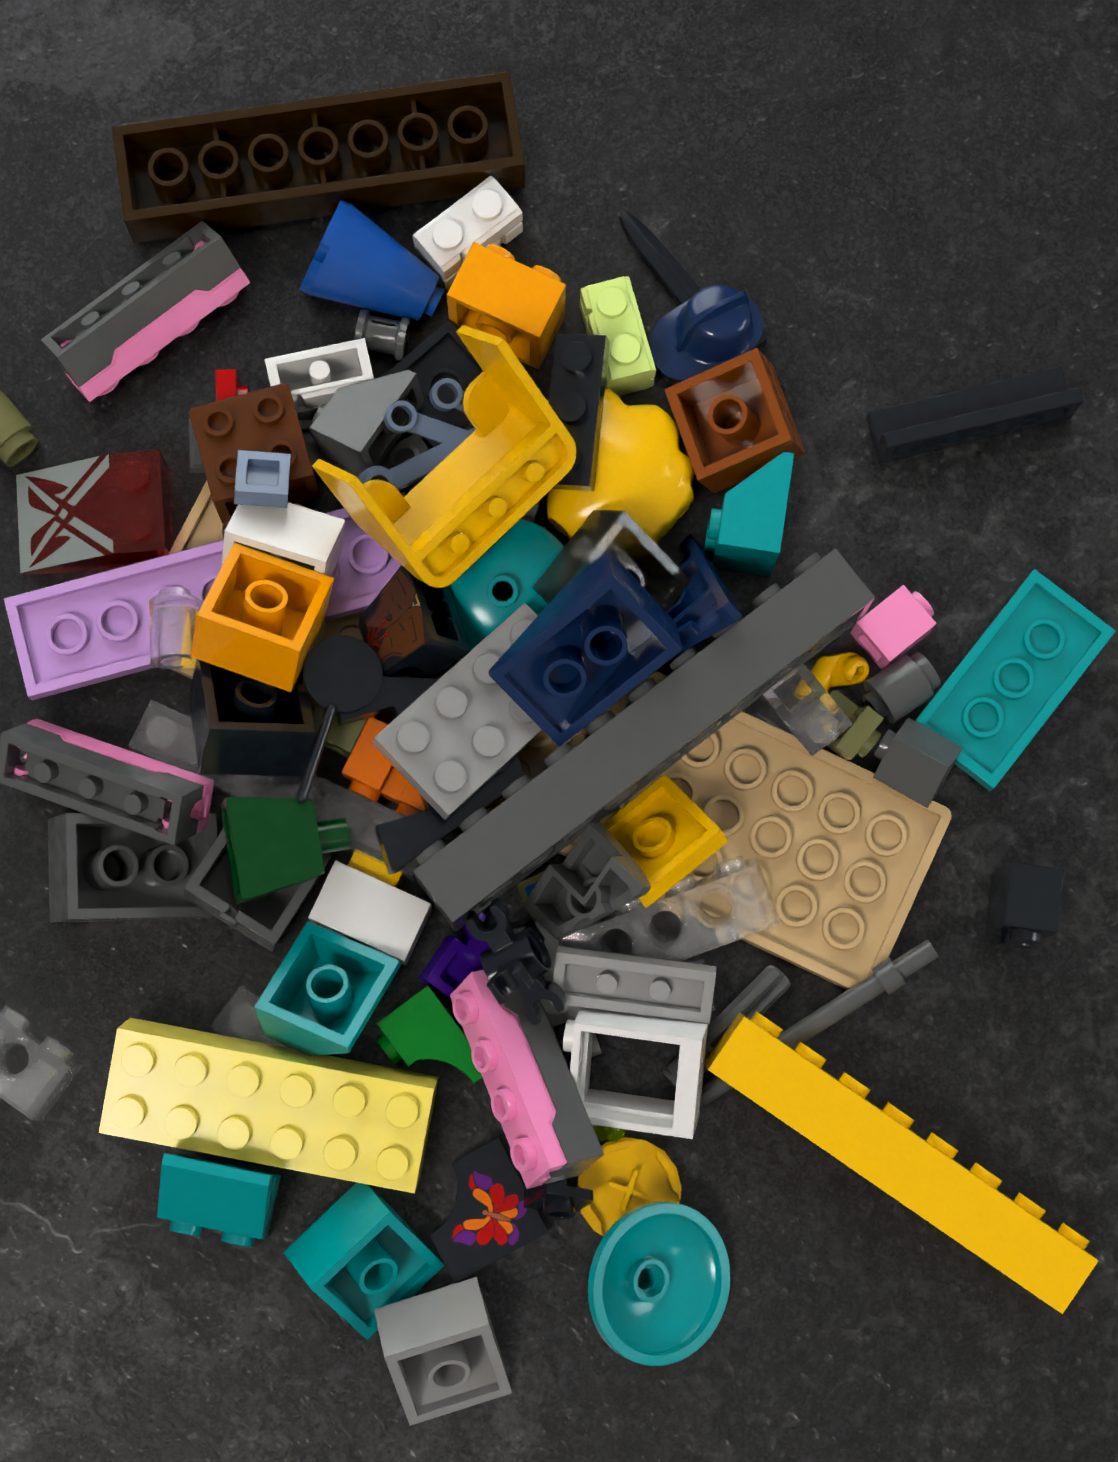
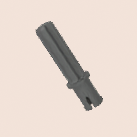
[661,965,791,1087]

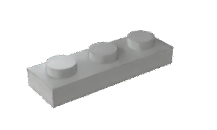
[550,946,716,1024]

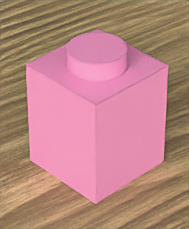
[850,585,937,670]

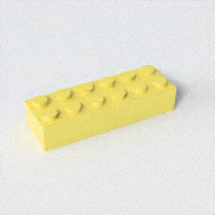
[99,1018,439,1194]

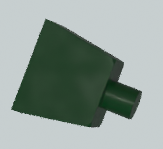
[220,797,350,904]

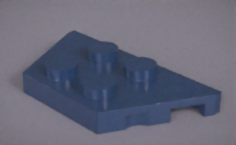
[646,533,742,658]

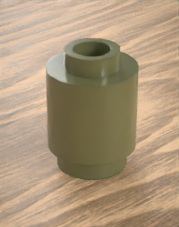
[0,391,38,467]

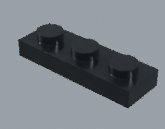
[548,333,610,491]

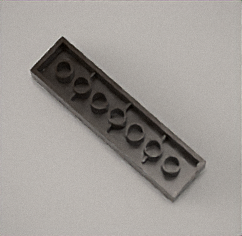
[112,71,525,243]

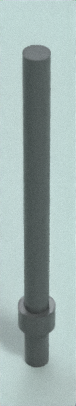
[674,939,939,1109]

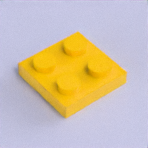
[602,774,728,908]

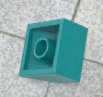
[703,452,794,577]
[254,921,401,1056]
[157,1153,281,1247]
[283,1182,445,1340]

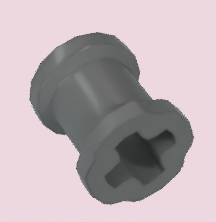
[354,308,412,361]

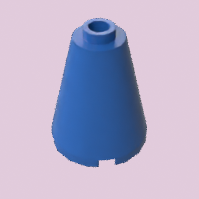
[299,200,444,321]

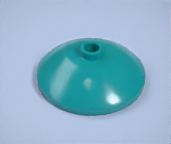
[448,519,577,659]
[588,1201,730,1366]

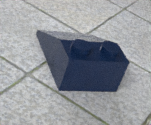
[488,550,682,747]

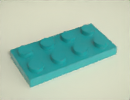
[915,569,1116,791]

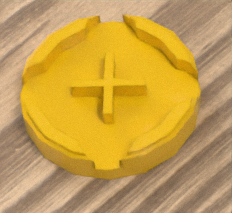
[577,1137,682,1237]

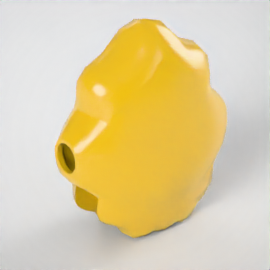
[547,389,694,552]

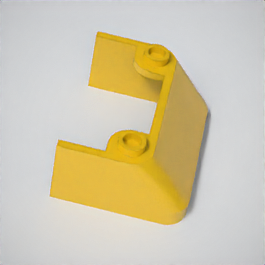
[312,325,577,588]

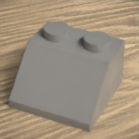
[374,1277,512,1426]

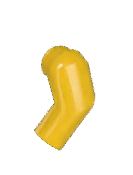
[795,652,869,709]

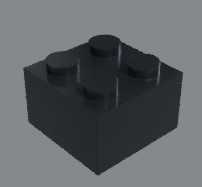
[188,659,316,777]

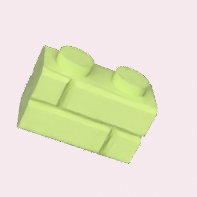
[579,276,656,396]

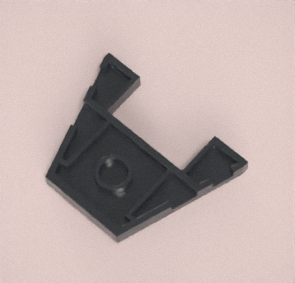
[336,676,525,875]

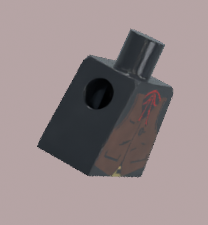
[359,565,470,678]

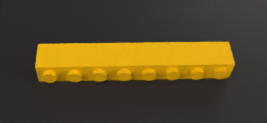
[704,1011,1098,1314]

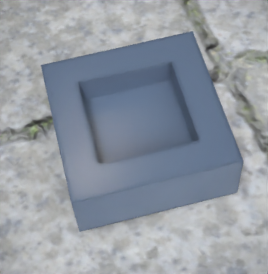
[234,450,291,508]

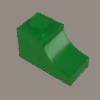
[376,986,483,1085]

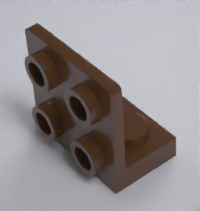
[189,383,321,524]

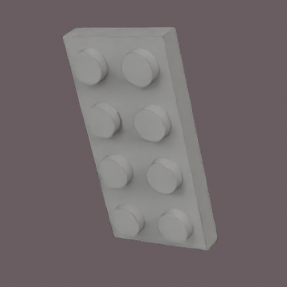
[372,603,543,820]

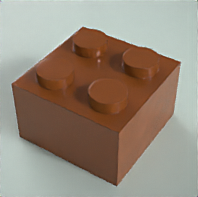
[664,348,806,494]

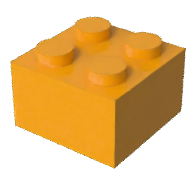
[447,242,566,370]
[190,542,334,692]

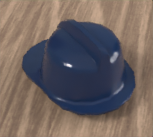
[649,285,763,381]

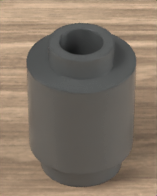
[861,652,941,724]

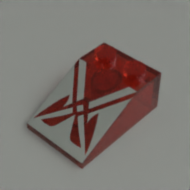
[16,450,173,575]

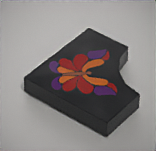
[430,1137,548,1283]

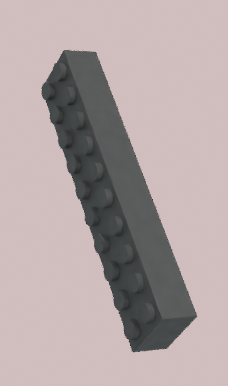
[413,548,875,932]

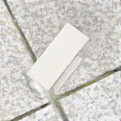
[563,1007,708,1139]

